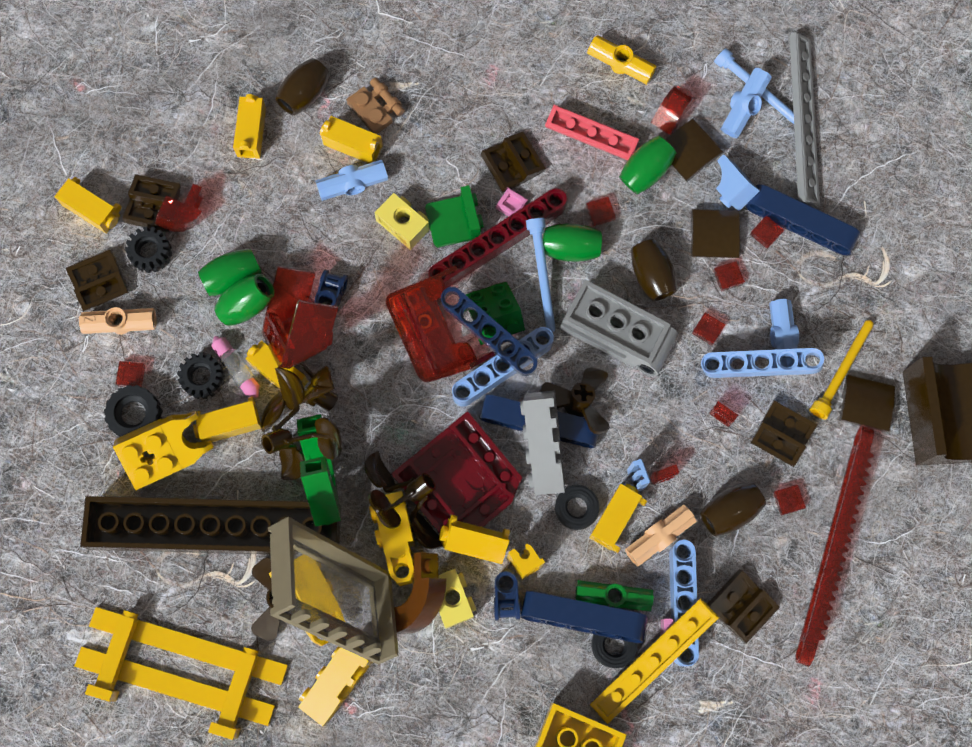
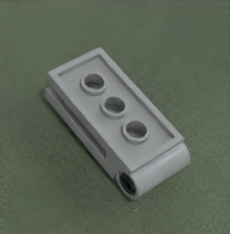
[559,280,678,376]

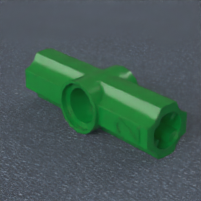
[575,580,654,612]

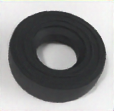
[555,485,600,530]
[591,635,638,668]

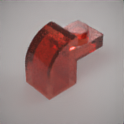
[651,86,697,135]
[155,184,203,232]

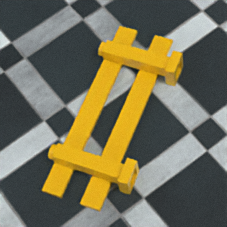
[74,607,288,740]

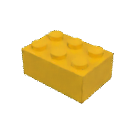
[534,703,626,747]

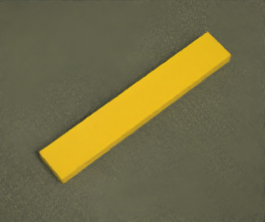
[590,598,719,724]

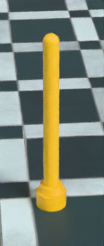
[809,320,874,420]

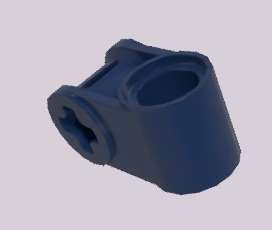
[315,269,348,318]
[494,571,520,621]

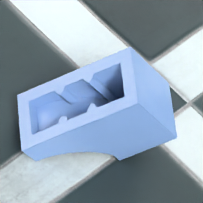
[716,154,759,211]

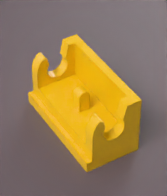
[507,544,545,580]

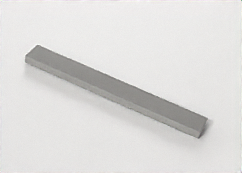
[789,32,820,209]

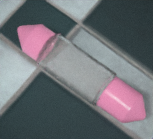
[211,336,260,398]

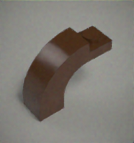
[394,552,446,634]

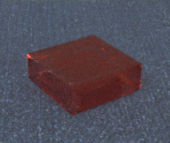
[586,197,616,227]
[750,216,784,249]
[713,261,745,292]
[692,312,725,346]
[115,361,145,387]
[709,401,738,427]
[650,464,679,485]
[773,485,806,516]

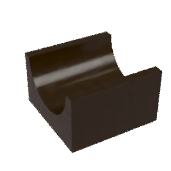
[903,356,972,466]

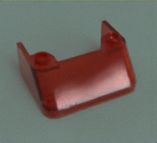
[386,265,495,383]
[262,266,338,369]

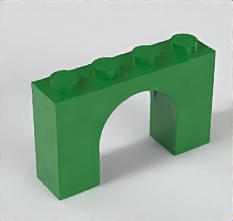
[297,414,341,527]

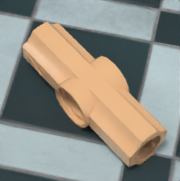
[79,307,157,335]
[625,505,697,567]

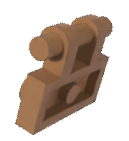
[346,77,405,134]

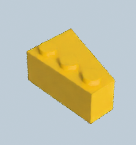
[299,647,373,726]

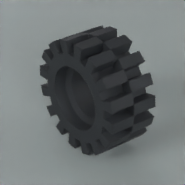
[125,227,172,273]
[177,352,225,399]

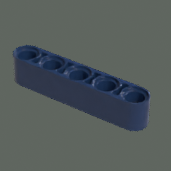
[746,184,860,256]
[441,287,537,376]
[479,395,599,448]
[520,591,648,643]

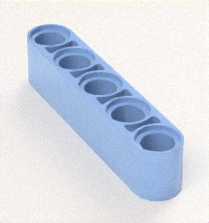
[452,327,554,407]
[701,348,824,378]
[669,540,699,667]

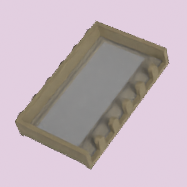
[268,517,399,665]

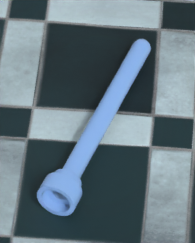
[714,48,794,124]
[526,218,556,332]

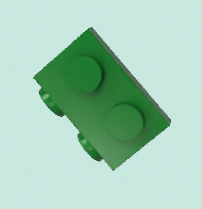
[425,185,484,248]
[465,282,525,345]

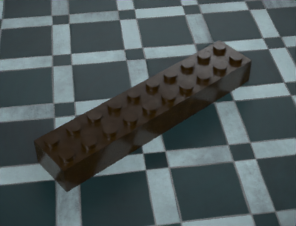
[80,496,341,555]

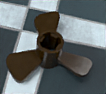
[540,367,610,434]
[251,558,281,641]

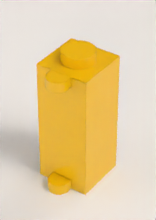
[233,94,266,159]
[320,116,383,163]
[54,177,122,234]
[245,340,309,389]
[193,396,261,442]
[589,483,647,553]
[439,515,510,564]

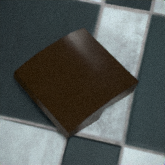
[665,119,724,182]
[481,132,546,192]
[122,174,181,232]
[690,209,740,258]
[65,250,129,311]
[839,375,895,432]
[750,400,818,467]
[707,569,780,644]

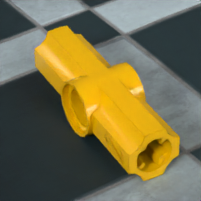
[587,35,657,85]

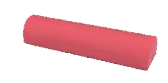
[545,105,639,160]

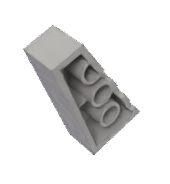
[520,390,565,495]

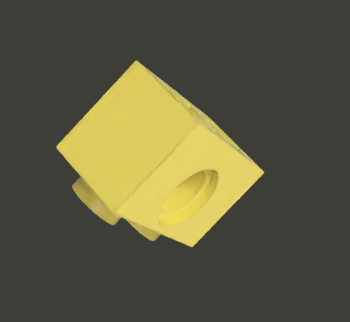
[374,193,429,250]
[439,569,476,629]

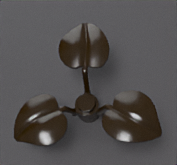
[261,329,338,433]
[261,367,342,480]
[364,451,443,549]

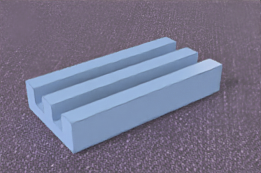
[627,459,650,492]

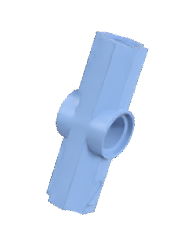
[720,68,772,139]
[315,160,388,201]
[769,299,799,368]

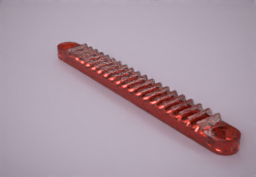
[795,426,874,667]

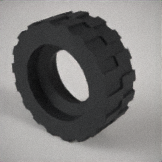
[104,385,163,437]

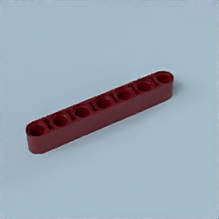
[428,188,567,291]

